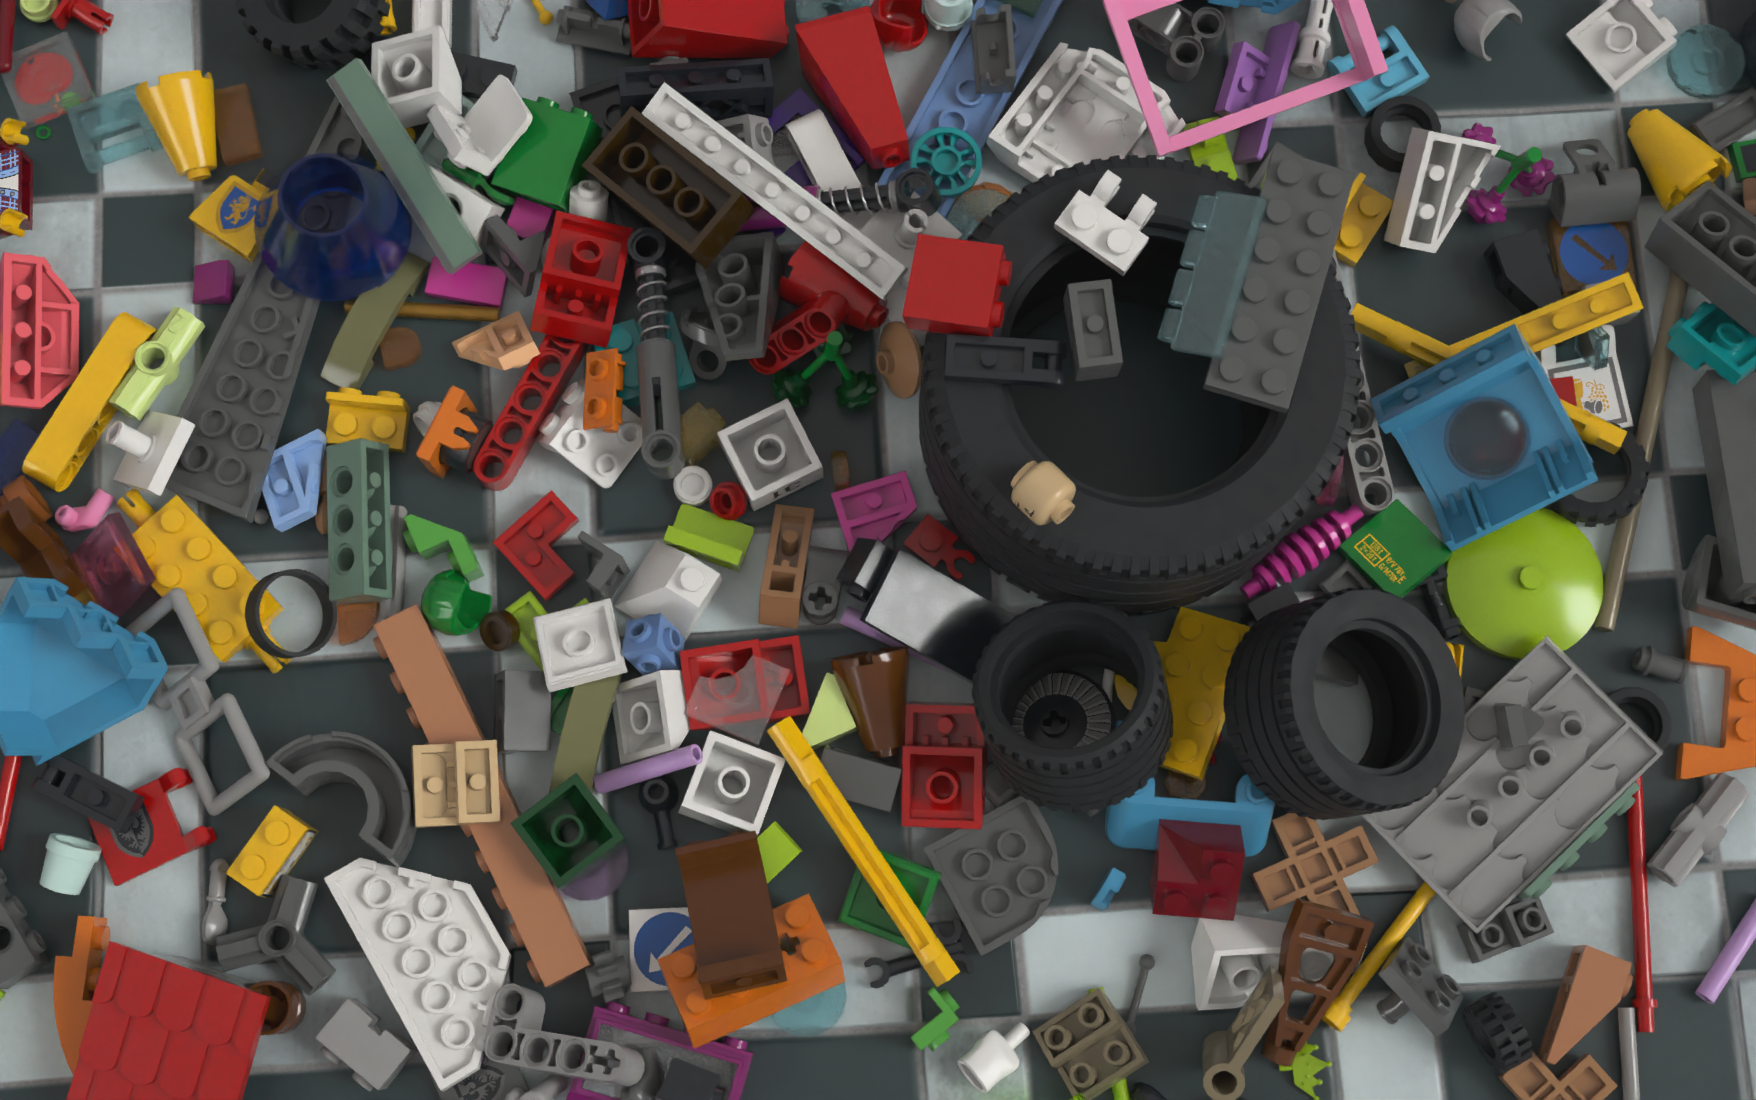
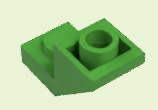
[402,514,484,582]

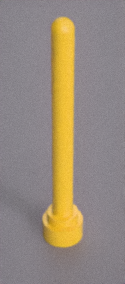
[1321,881,1436,1032]

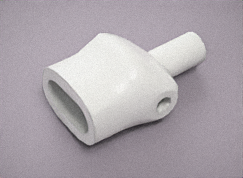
[957,1022,1030,1094]

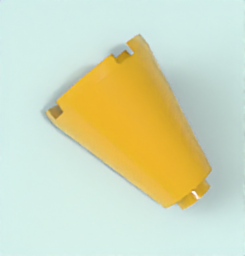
[135,70,217,182]
[1627,109,1732,213]

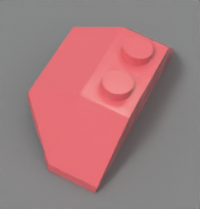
[0,252,79,409]

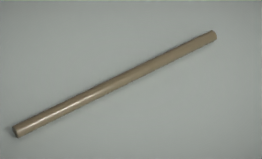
[1594,269,1689,633]

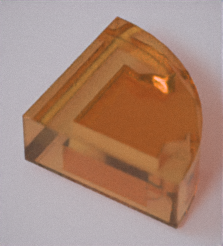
[338,602,380,646]

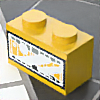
[226,805,318,898]

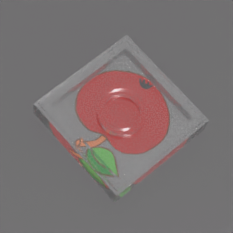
[1,31,97,130]

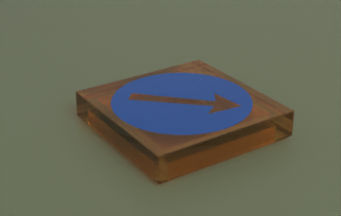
[1547,219,1637,295]

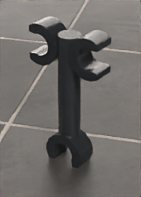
[864,918,974,988]

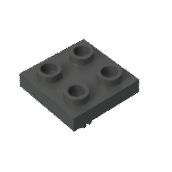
[1377,936,1464,1038]

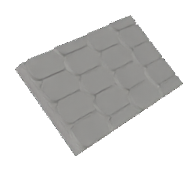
[1361,635,1663,934]

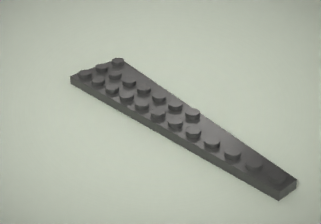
[165,95,368,523]

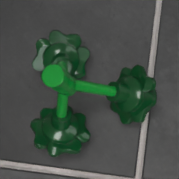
[771,323,879,410]

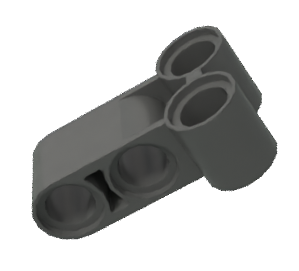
[1128,3,1225,82]

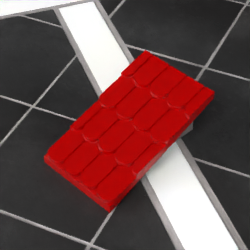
[66,941,271,1100]

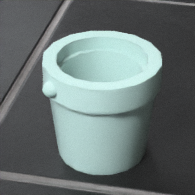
[924,0,973,32]
[40,833,102,895]

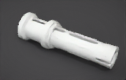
[1290,0,1333,79]

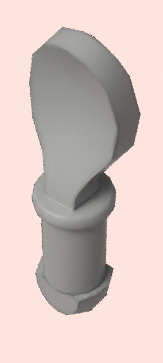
[202,858,229,946]

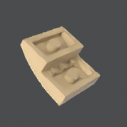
[411,740,500,828]

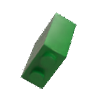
[491,96,603,213]

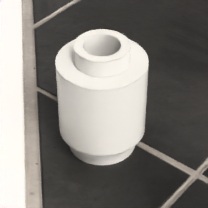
[569,180,609,222]

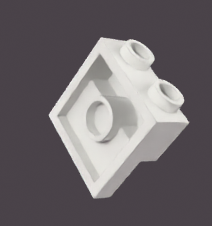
[1566,0,1678,93]

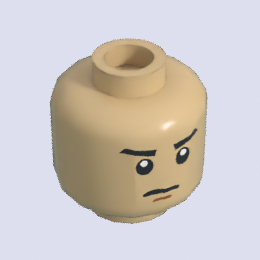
[1010,461,1076,525]

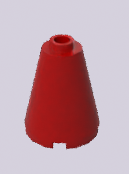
[778,241,889,331]

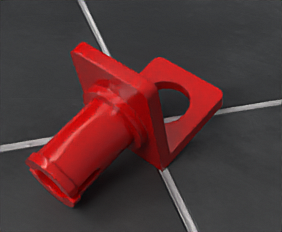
[51,0,114,35]

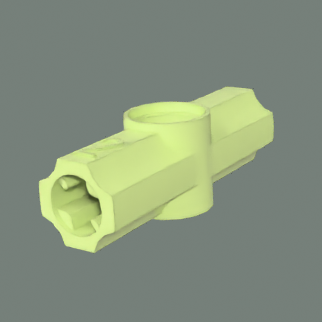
[108,306,205,421]

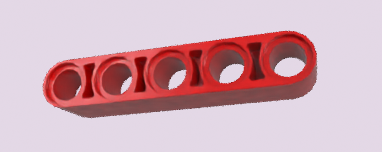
[473,334,589,491]

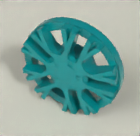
[910,127,982,198]

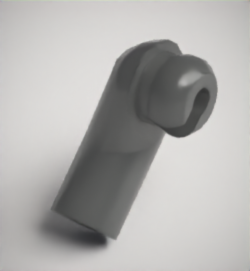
[620,1048,662,1100]

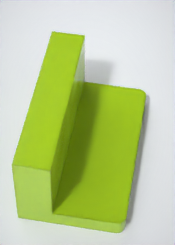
[663,504,754,573]

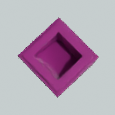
[193,260,235,304]

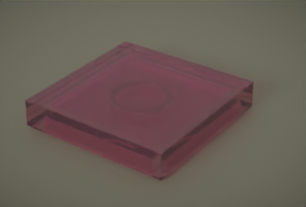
[72,512,156,618]

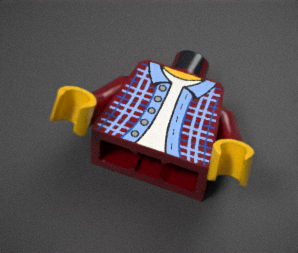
[0,118,33,240]

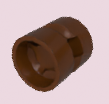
[248,981,306,1035]

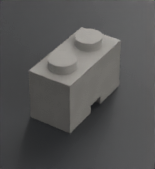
[315,998,418,1091]

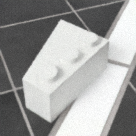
[1384,127,1501,253]

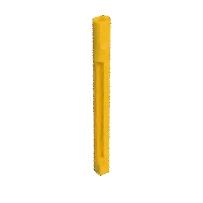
[1351,303,1627,454]
[767,716,960,987]

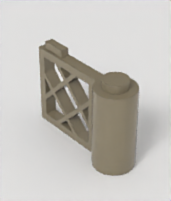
[1202,965,1285,1100]

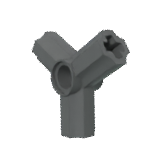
[216,874,337,995]

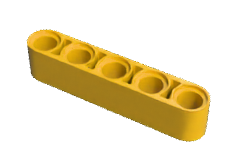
[22,312,158,492]

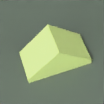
[802,672,857,750]

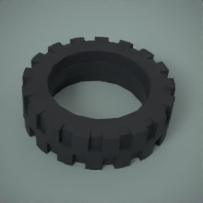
[1551,422,1649,527]

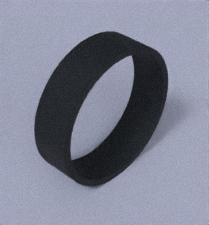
[245,569,337,658]

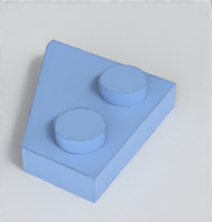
[262,429,327,532]

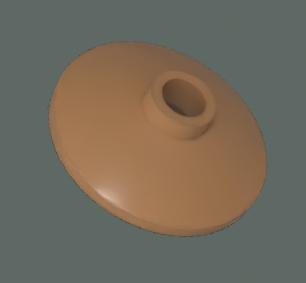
[876,321,923,399]

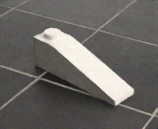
[1191,915,1367,1011]

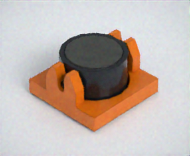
[416,385,493,479]

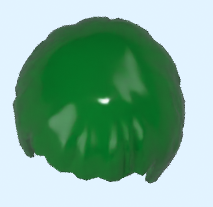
[421,569,492,636]

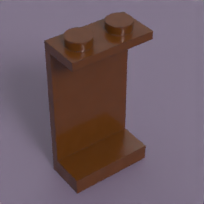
[675,830,788,1000]

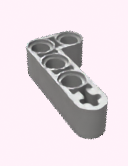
[484,983,645,1086]

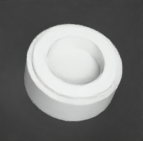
[673,466,713,507]

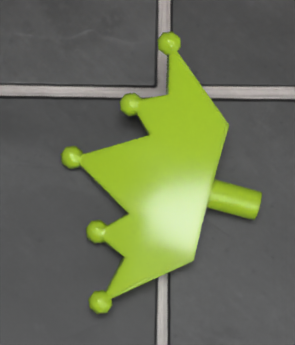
[1279,1042,1332,1100]

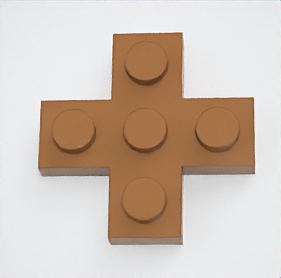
[1250,812,1379,915]
[1497,1052,1617,1100]

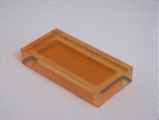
[214,83,263,166]

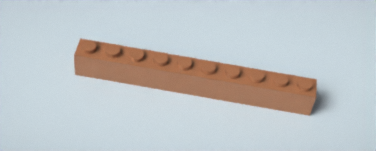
[373,604,593,987]

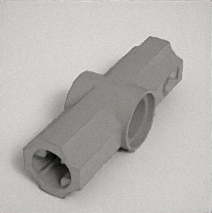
[1646,772,1750,887]

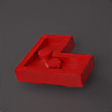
[493,490,579,602]

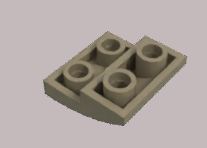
[1032,988,1149,1100]

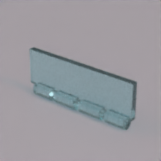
[1157,191,1268,359]

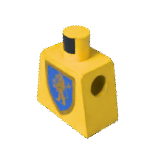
[188,168,283,264]

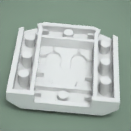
[986,42,1186,183]

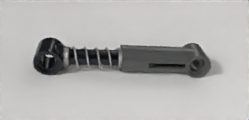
[627,227,685,480]

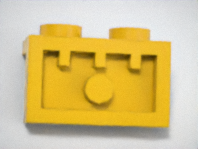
[1334,172,1393,268]
[325,387,411,453]

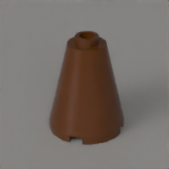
[830,646,910,758]

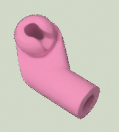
[55,488,115,532]

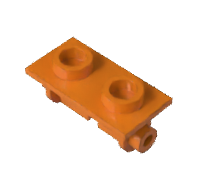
[583,348,626,433]

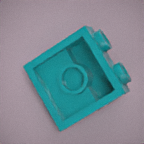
[1666,301,1756,385]
[594,311,697,408]

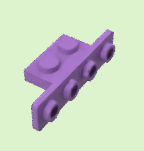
[1214,21,1300,165]

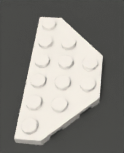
[324,858,512,1092]

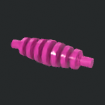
[1239,504,1364,600]

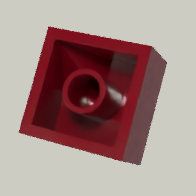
[1149,819,1245,921]

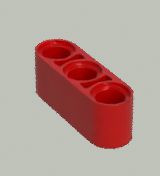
[749,291,850,375]

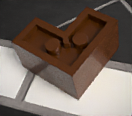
[0,496,88,598]

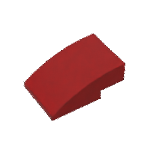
[530,211,633,348]
[679,635,811,731]
[901,701,988,829]

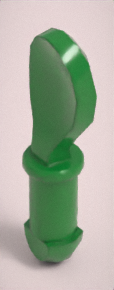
[442,158,516,206]

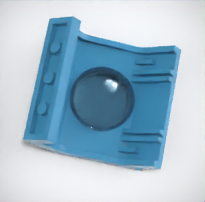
[1370,324,1599,552]

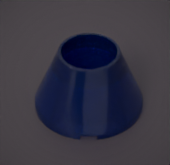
[254,152,412,301]

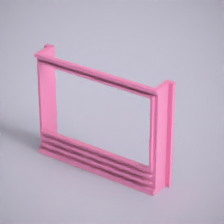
[1102,0,1389,158]

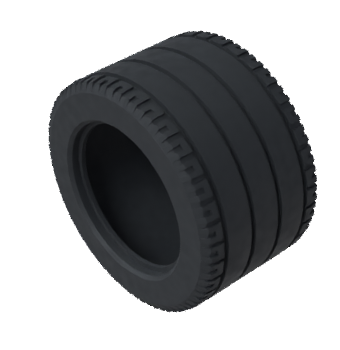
[919,155,1361,615]

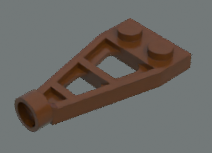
[1261,898,1374,1067]

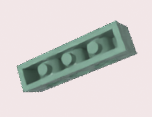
[326,438,393,605]

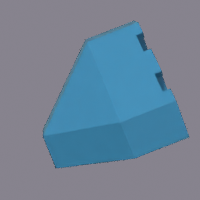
[0,577,169,766]

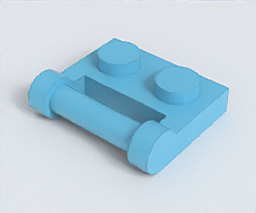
[1327,25,1430,118]

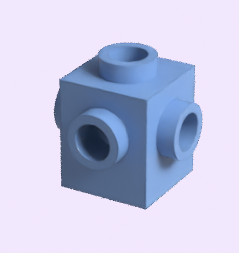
[621,613,685,676]

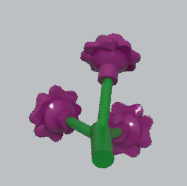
[1462,123,1555,224]

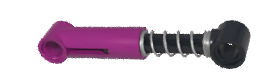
[738,168,942,232]

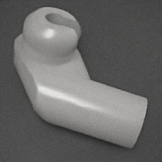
[505,1074,567,1100]

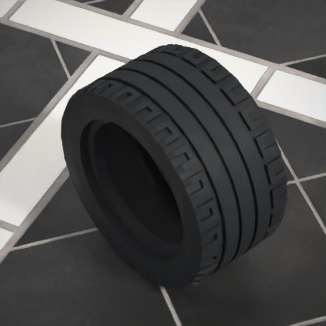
[1223,587,1465,820]

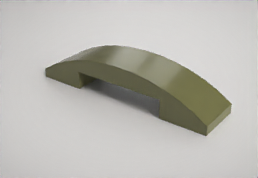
[320,246,431,390]
[549,674,622,793]

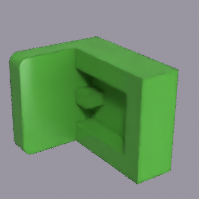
[910,987,960,1051]

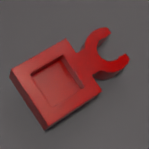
[903,514,975,582]

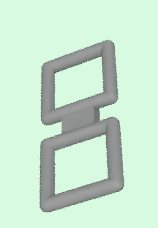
[125,587,270,816]

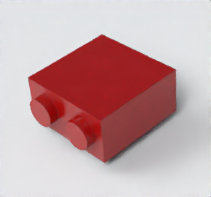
[902,234,1012,337]

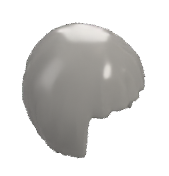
[1454,0,1522,61]

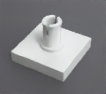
[859,191,963,289]
[106,410,195,496]

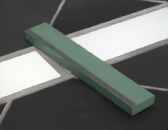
[326,58,483,274]

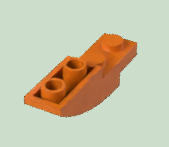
[53,915,110,1076]

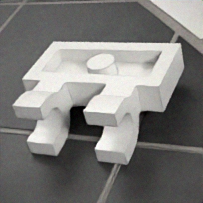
[1054,170,1157,276]

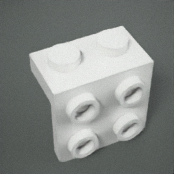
[427,75,533,176]
[535,379,642,488]

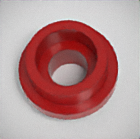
[709,481,747,520]

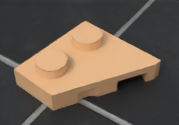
[452,310,540,371]

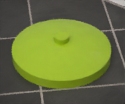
[1443,508,1603,661]

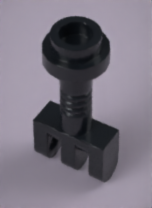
[1410,565,1462,642]

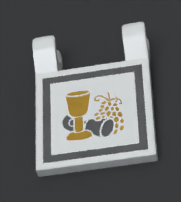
[1535,325,1634,429]

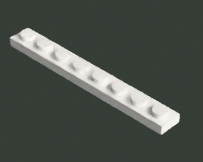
[641,82,909,301]

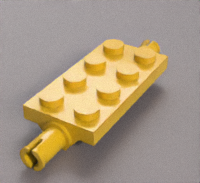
[117,489,292,673]

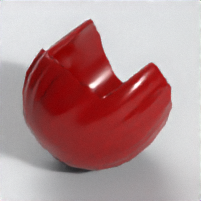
[870,0,928,53]

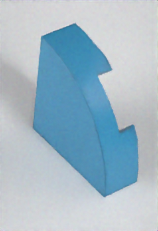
[1090,867,1126,911]

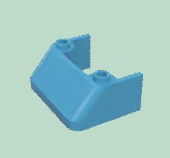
[1105,721,1275,857]

